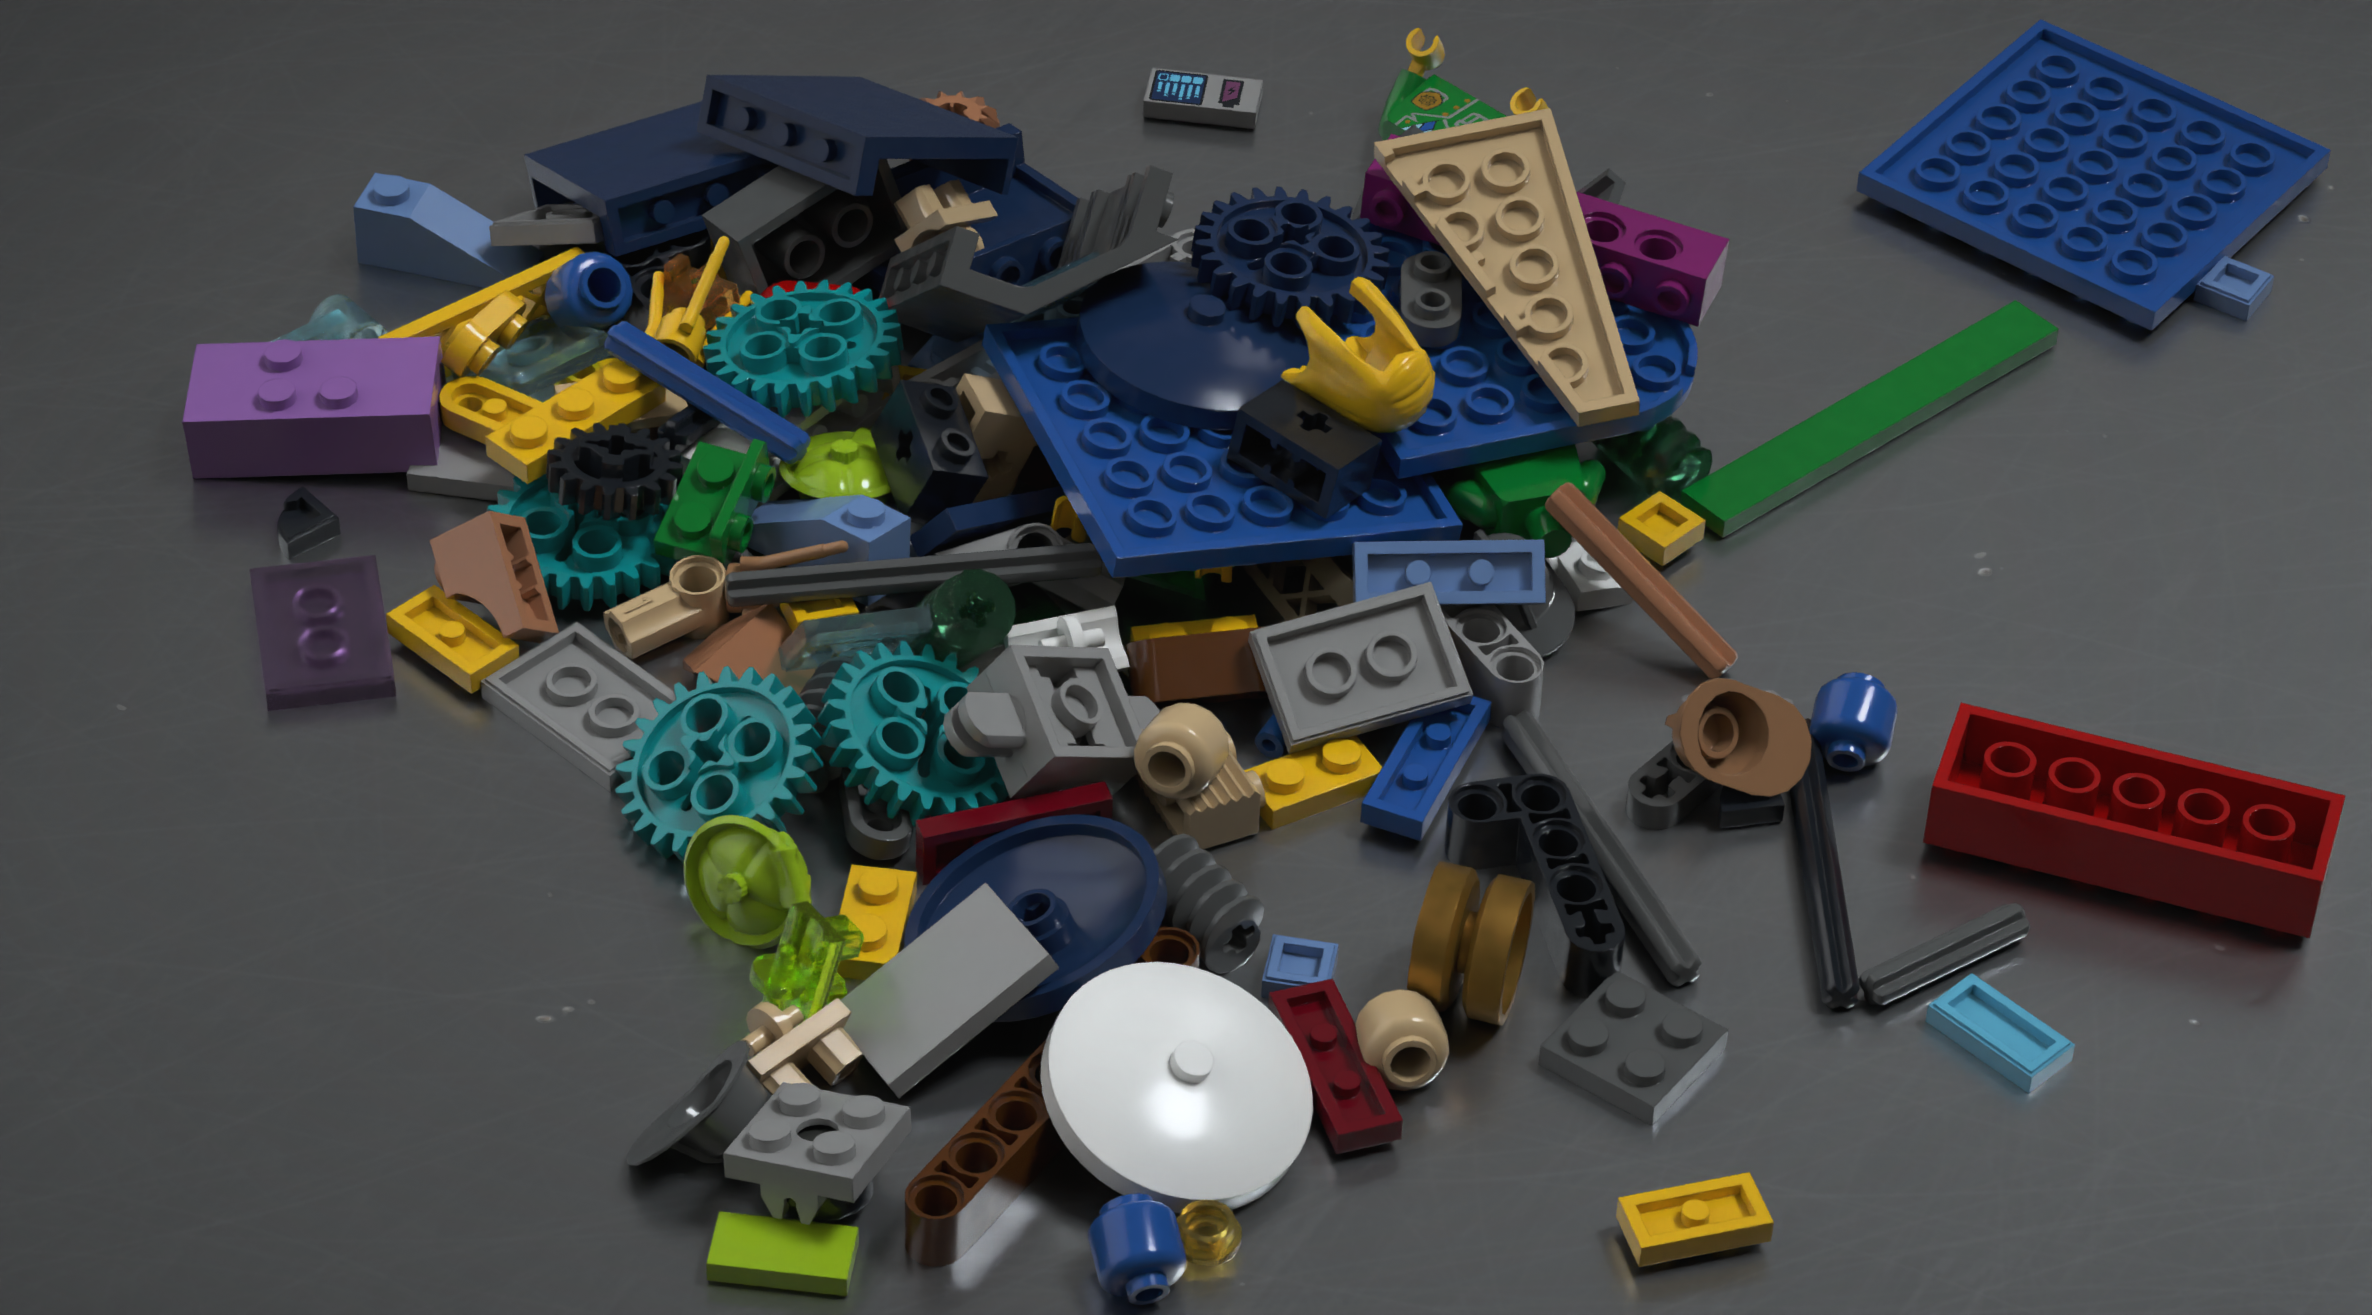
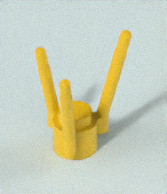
[644,236,753,368]

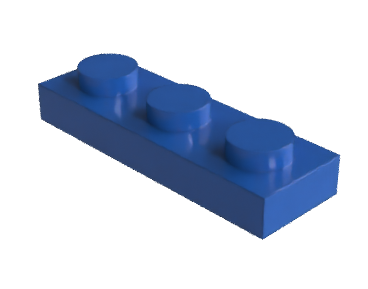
[1360,696,1492,841]

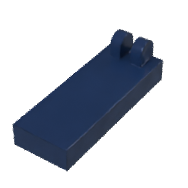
[910,486,1071,557]

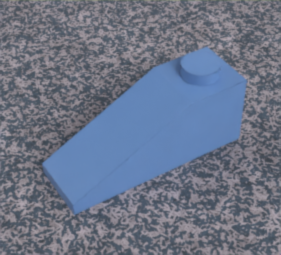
[353,173,544,288]
[747,495,911,607]

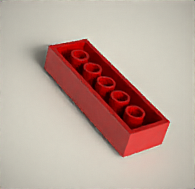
[1923,702,2346,938]

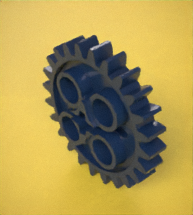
[1191,187,1390,330]

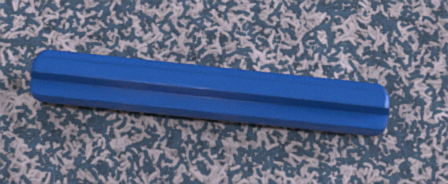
[604,321,811,464]

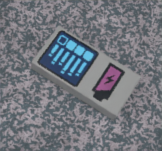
[1143,68,1263,129]

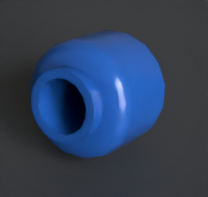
[544,252,633,336]
[1810,672,1898,772]
[1087,1193,1187,1305]

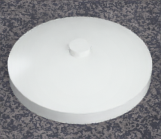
[1041,962,1313,1214]

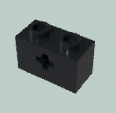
[870,379,988,524]
[1226,380,1382,519]

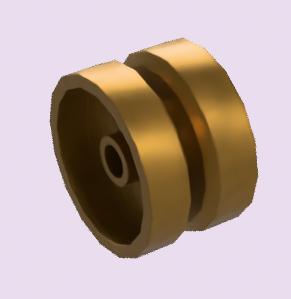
[1407,861,1535,1026]

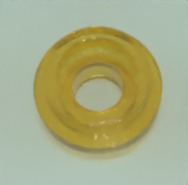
[1177,1200,1242,1266]

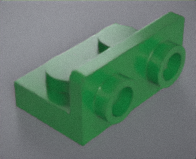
[653,438,776,570]

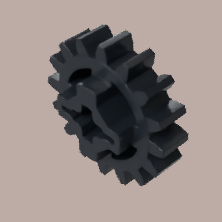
[546,423,683,520]

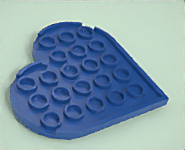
[1329,224,1698,479]

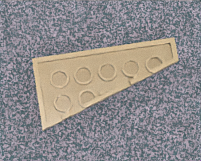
[1374,108,1640,427]

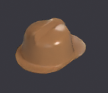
[1665,678,1812,797]

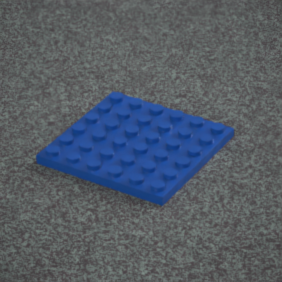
[1856,19,2331,331]
[982,317,1463,578]

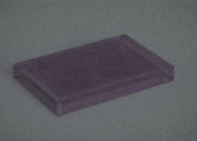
[249,555,396,711]

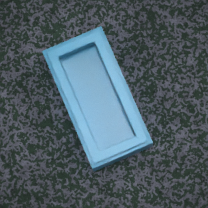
[1925,973,2075,1094]

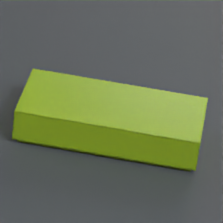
[706,1211,859,1296]

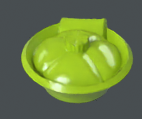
[779,427,892,504]
[684,815,812,949]

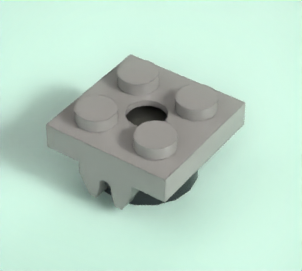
[723,1082,912,1225]

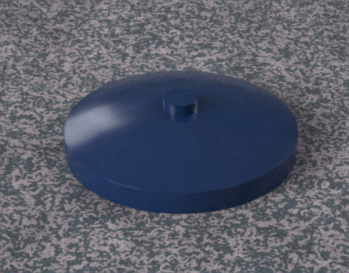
[1075,262,1309,430]
[904,814,1168,1022]

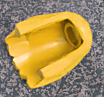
[1281,277,1435,433]

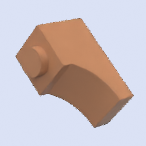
[429,511,559,643]

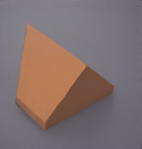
[683,604,818,695]

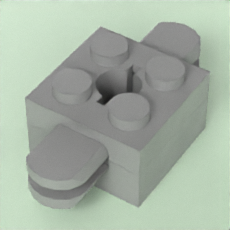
[943,645,1160,799]

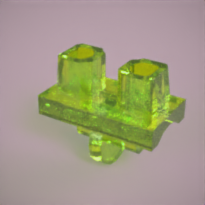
[749,901,864,1028]

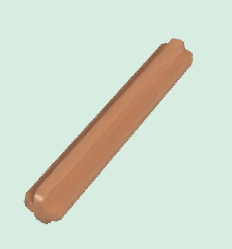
[1545,482,1738,679]

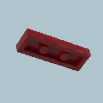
[916,781,1113,885]
[1268,979,1403,1154]

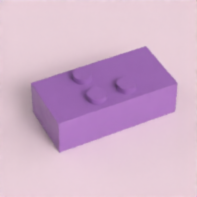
[182,336,447,479]

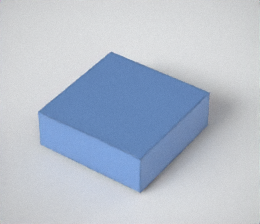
[2194,256,2274,322]
[1261,934,1339,998]

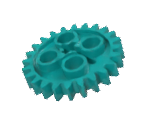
[703,280,904,418]
[487,474,679,611]
[817,641,1009,827]
[615,666,823,864]

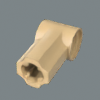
[603,555,730,659]

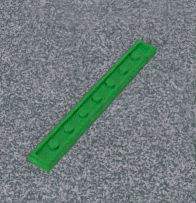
[1680,300,2059,538]

